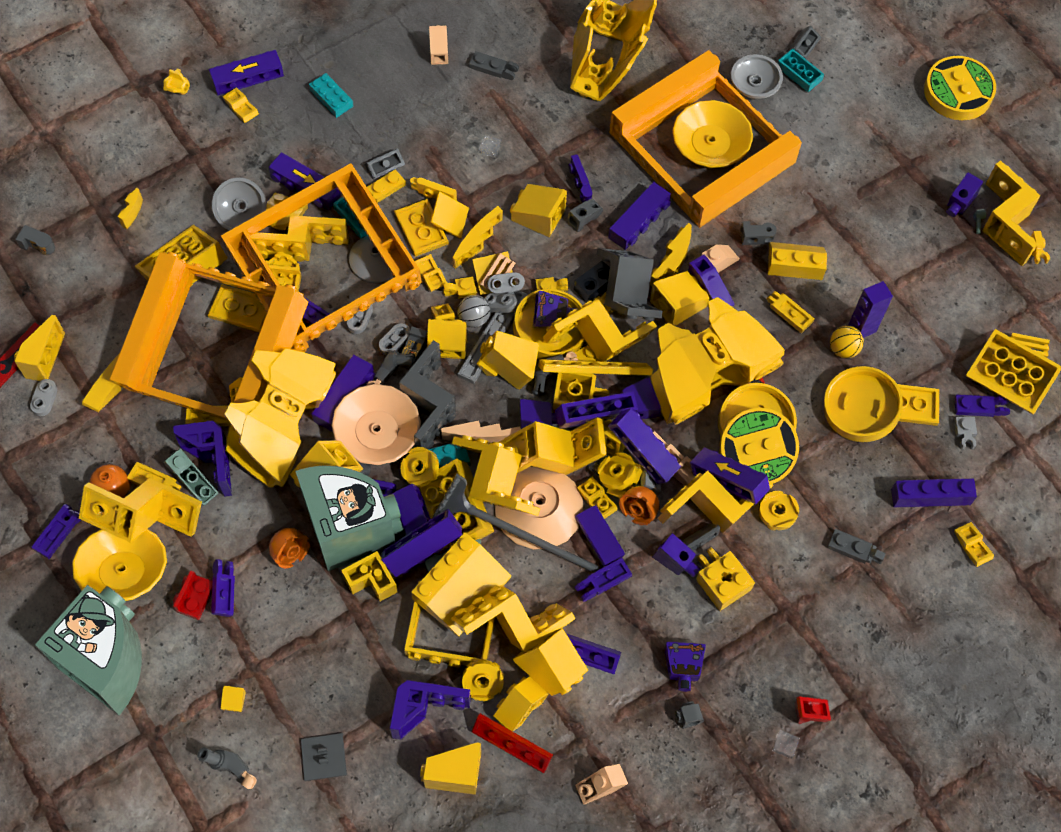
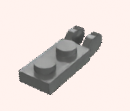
[469,51,519,80]

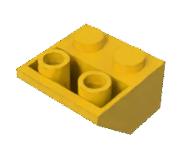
[427,318,467,359]

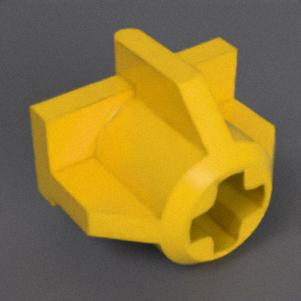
[163,69,190,95]

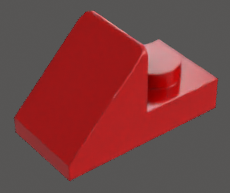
[795,696,831,724]

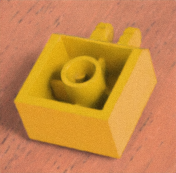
[553,372,609,413]
[696,547,755,611]

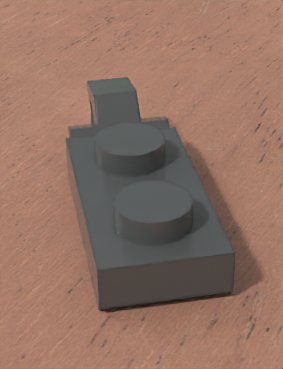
[828,529,886,564]

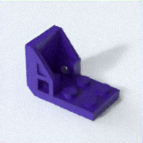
[173,421,232,497]
[390,680,471,740]

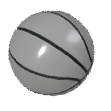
[457,295,491,327]

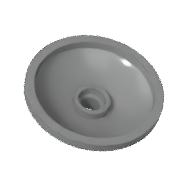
[731,54,783,99]
[212,178,267,231]
[349,236,394,283]

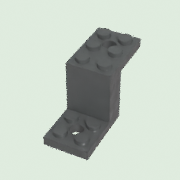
[597,248,663,321]
[399,340,456,450]

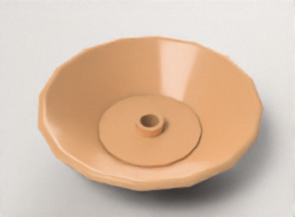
[332,384,421,465]
[495,467,584,550]

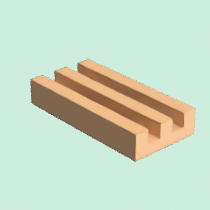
[480,253,516,290]

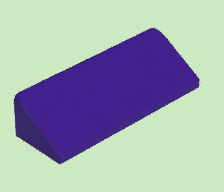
[575,506,625,566]
[566,633,622,674]

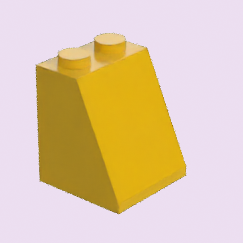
[510,184,567,238]
[650,271,709,326]
[480,331,539,389]
[290,441,363,487]
[513,628,588,696]
[420,743,481,795]

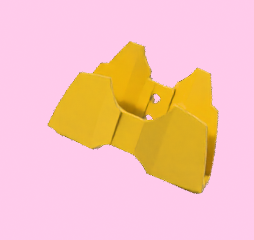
[570,0,657,101]
[650,297,785,425]
[224,348,336,487]

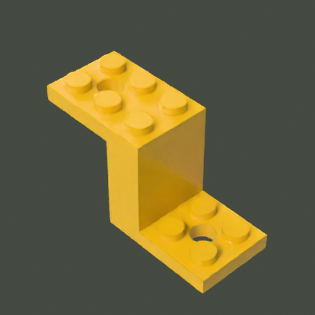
[982,160,1040,266]
[543,300,657,361]
[498,417,606,475]
[452,435,540,516]
[657,471,774,533]
[79,478,202,543]
[450,585,575,653]

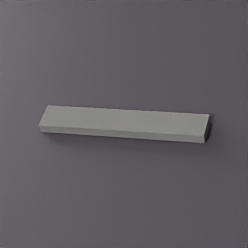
[458,290,528,384]

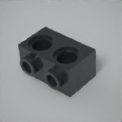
[574,260,610,303]

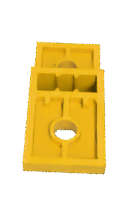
[250,215,349,262]

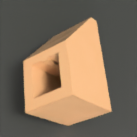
[429,25,448,65]
[575,764,628,805]

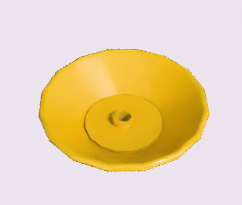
[672,100,753,168]
[72,529,167,601]

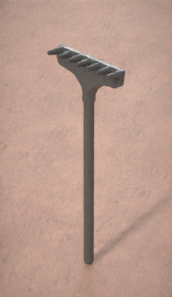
[433,474,600,573]

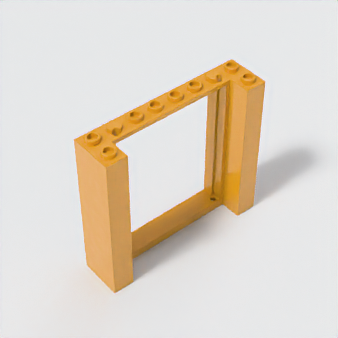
[609,50,802,228]
[221,163,422,353]
[110,251,308,421]

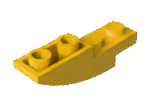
[650,223,692,287]

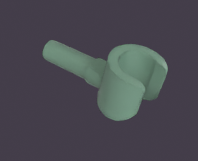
[973,209,986,234]

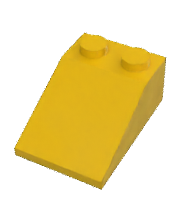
[14,315,65,381]

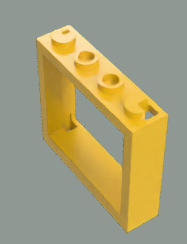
[404,581,496,667]

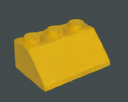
[768,242,827,280]

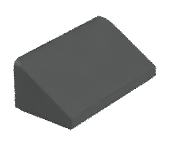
[787,25,821,59]
[365,148,405,179]
[682,524,720,551]

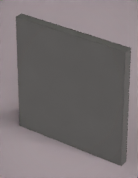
[301,733,347,781]

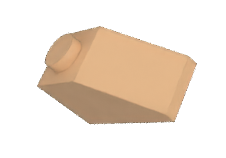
[701,245,739,273]

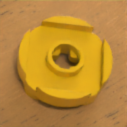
[400,447,439,487]
[598,453,638,491]
[759,491,799,530]
[462,660,504,701]

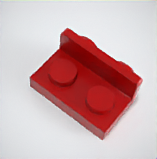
[173,570,213,620]

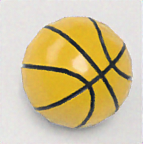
[830,326,864,358]

